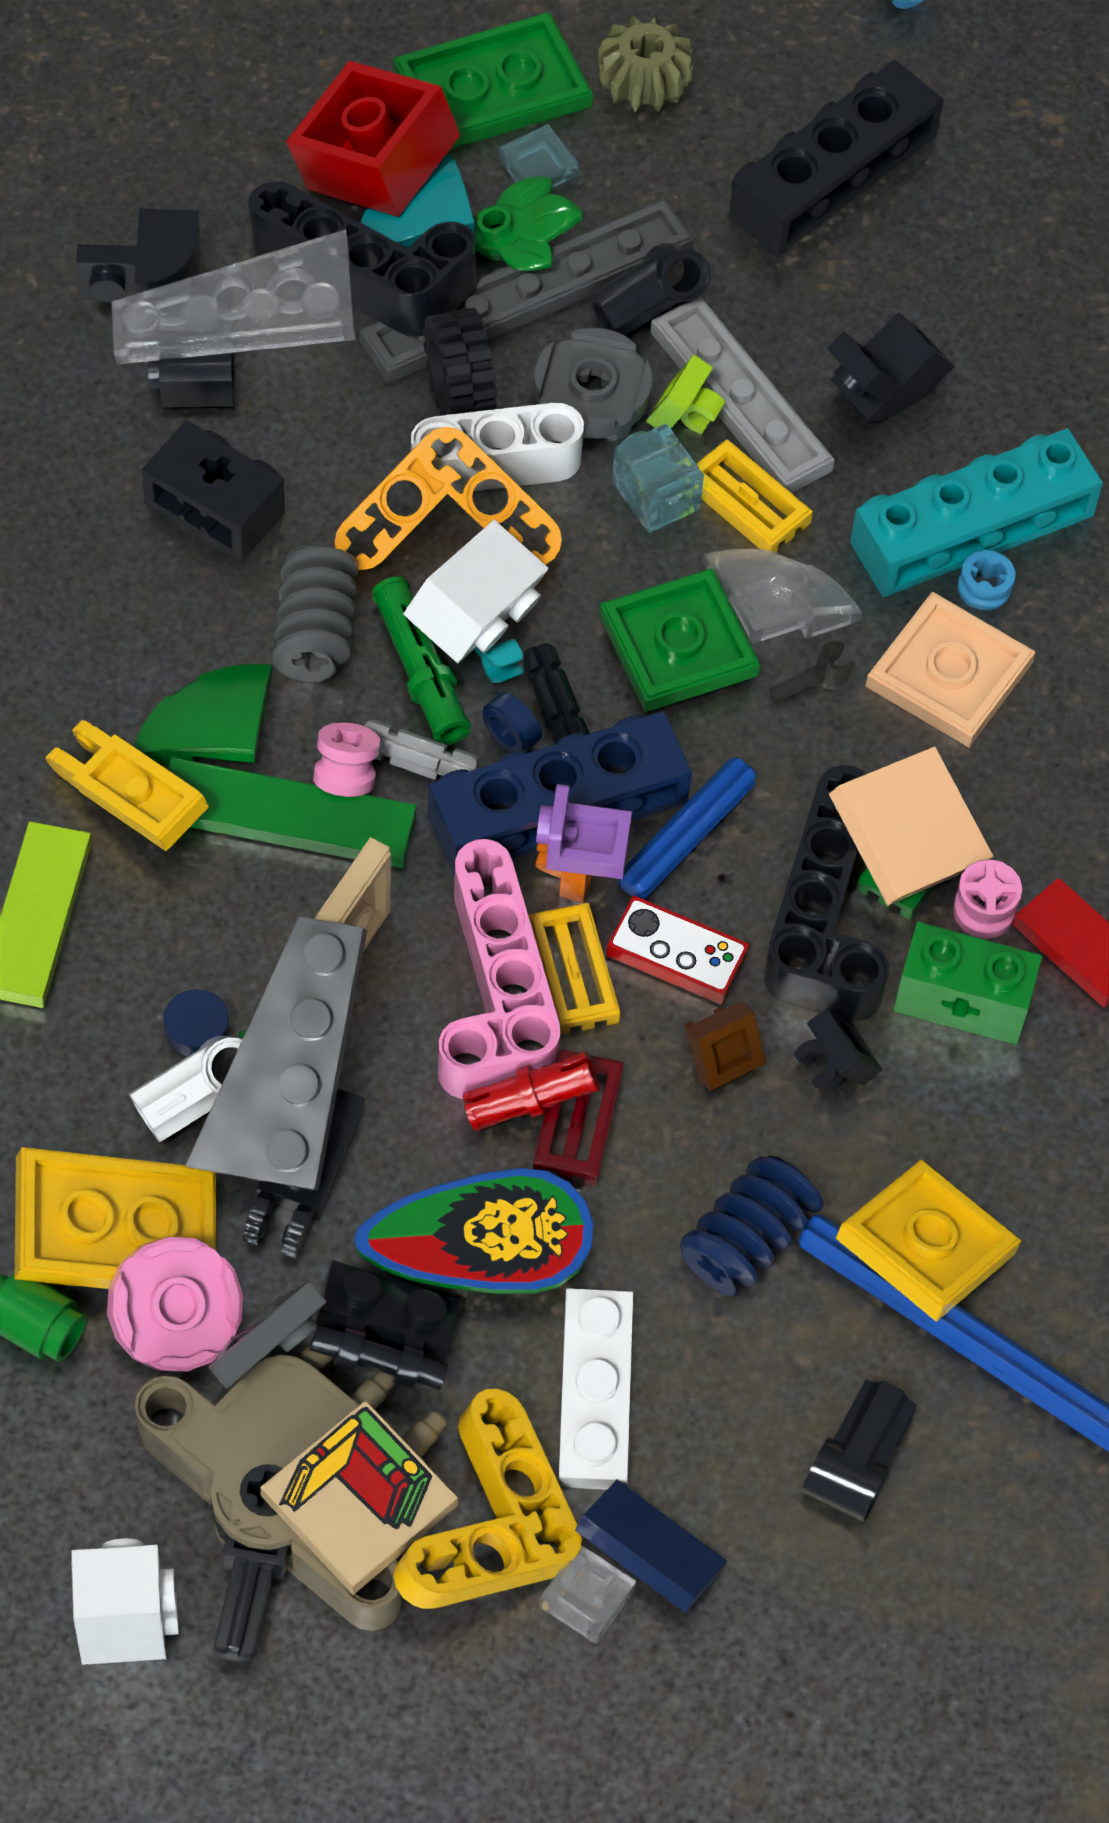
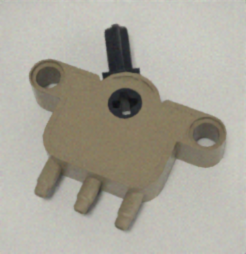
[134,1343,447,1662]

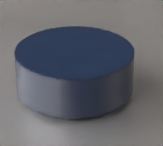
[483,692,542,753]
[164,989,229,1056]

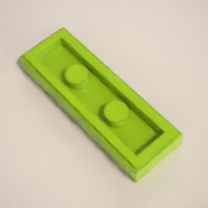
[0,821,92,1008]

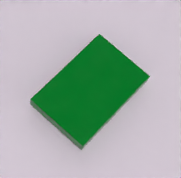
[393,12,593,149]

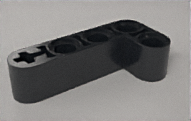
[248,182,478,336]
[764,765,889,1021]

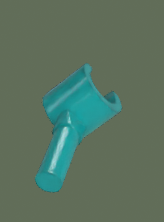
[474,639,524,683]

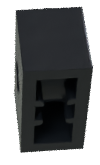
[142,420,285,562]

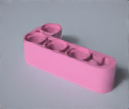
[438,839,560,1099]

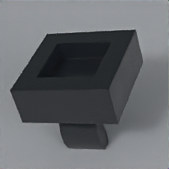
[794,1008,883,1092]

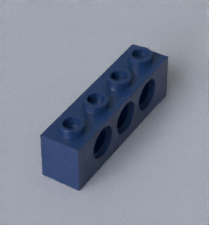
[428,711,692,877]

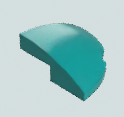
[361,154,474,248]

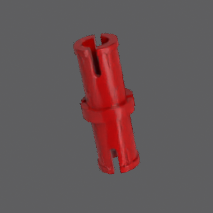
[462,1051,600,1132]

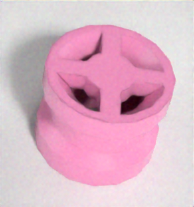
[313,722,380,797]
[953,859,1023,939]

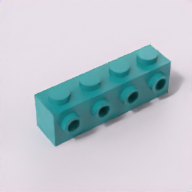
[850,428,1103,598]

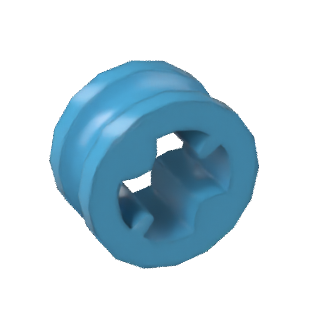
[957,550,1016,610]

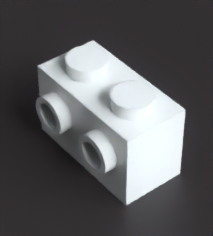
[403,520,549,663]
[72,1538,179,1665]

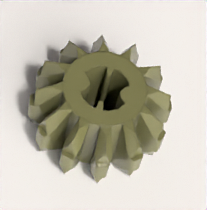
[597,15,694,112]

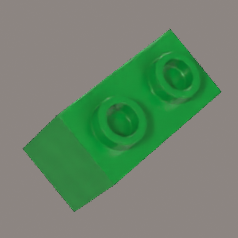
[893,921,1042,1045]

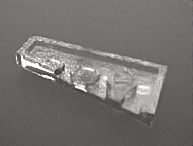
[112,229,356,365]

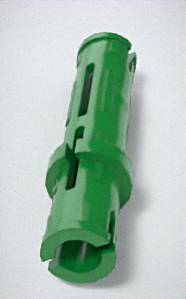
[372,576,472,745]

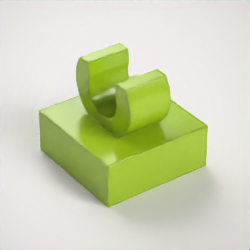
[646,354,725,435]

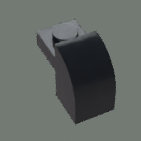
[76,208,200,320]
[827,312,955,422]

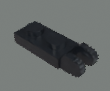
[242,1089,365,1258]

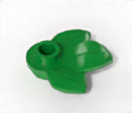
[473,176,583,271]

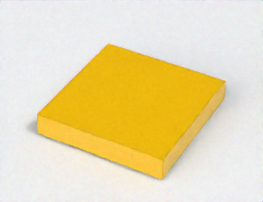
[835,1159,1021,1322]

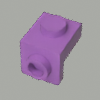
[536,784,632,879]

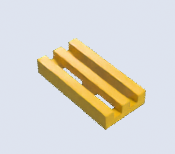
[684,439,813,557]
[528,903,620,1035]

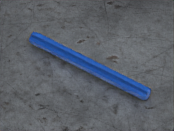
[798,1214,1109,1452]

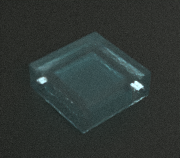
[499,124,579,187]

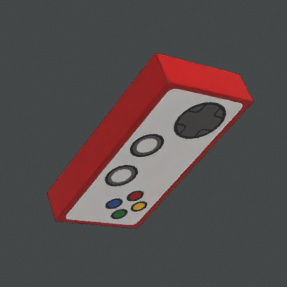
[606,895,749,1005]

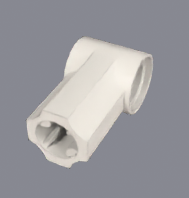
[128,1035,242,1143]

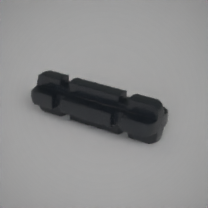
[523,643,590,744]

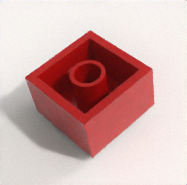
[286,60,460,217]

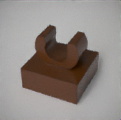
[684,1001,766,1091]

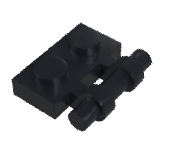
[310,1260,460,1390]

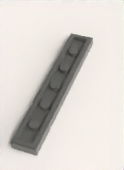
[360,199,694,384]

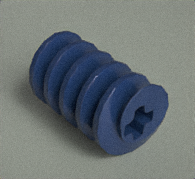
[680,1155,824,1297]

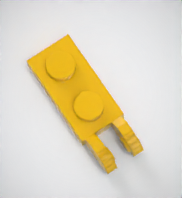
[45,720,209,851]

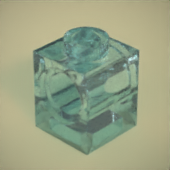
[612,423,704,533]

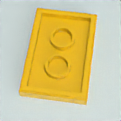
[14,1147,216,1289]

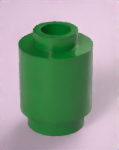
[0,1272,88,1362]

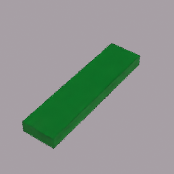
[168,757,417,869]

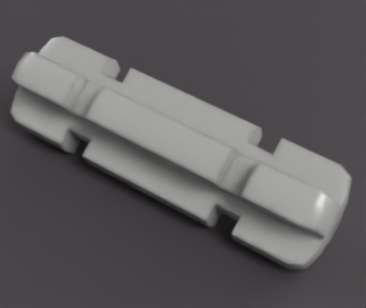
[364,719,479,780]

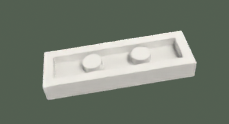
[558,1288,633,1490]

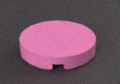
[107,1237,243,1372]

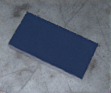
[575,1480,727,1613]

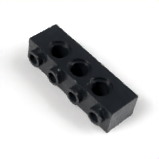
[729,59,944,257]

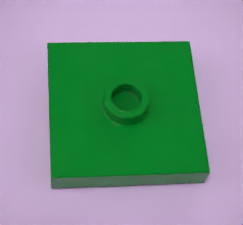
[599,568,760,713]

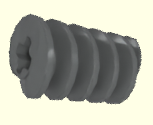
[272,545,358,683]

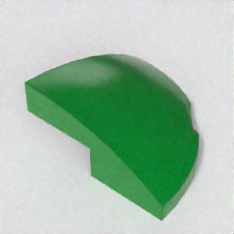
[134,664,273,766]

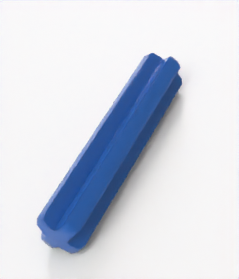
[618,757,756,899]

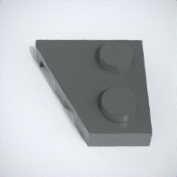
[209,1281,326,1389]

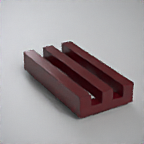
[533,1049,624,1187]

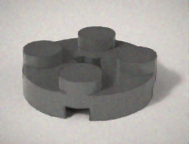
[533,328,653,441]

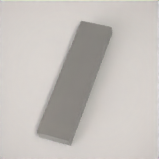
[651,296,835,493]

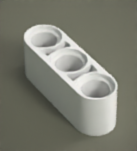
[411,403,584,493]

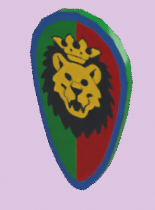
[354,1168,594,1294]

